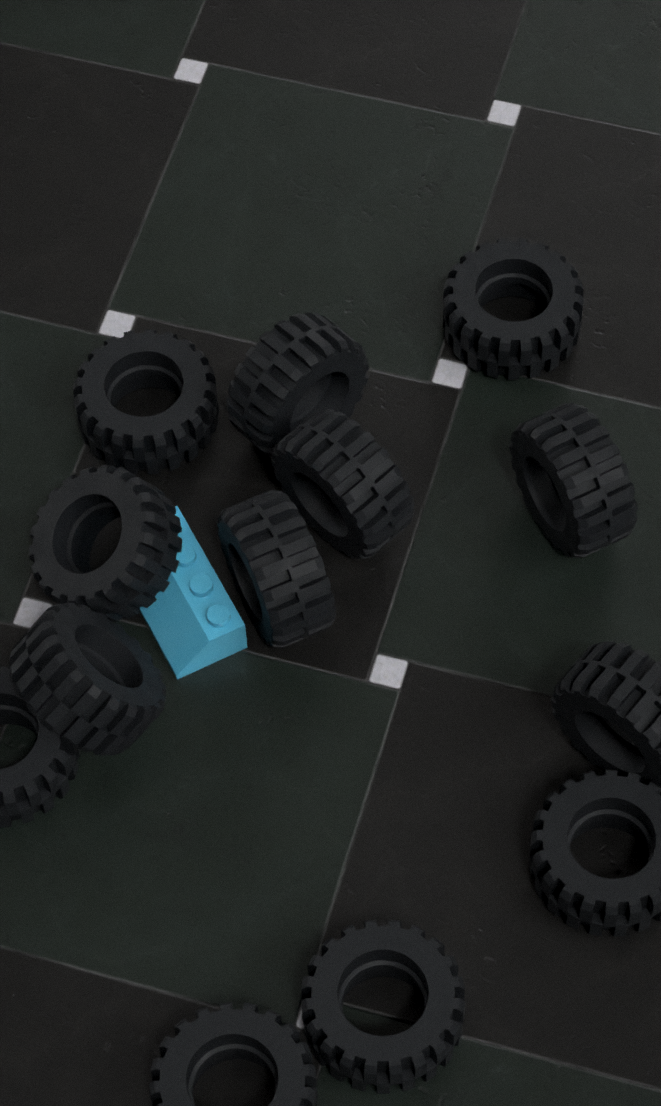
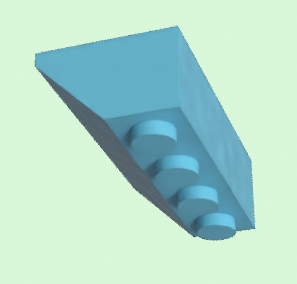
[139,506,248,680]

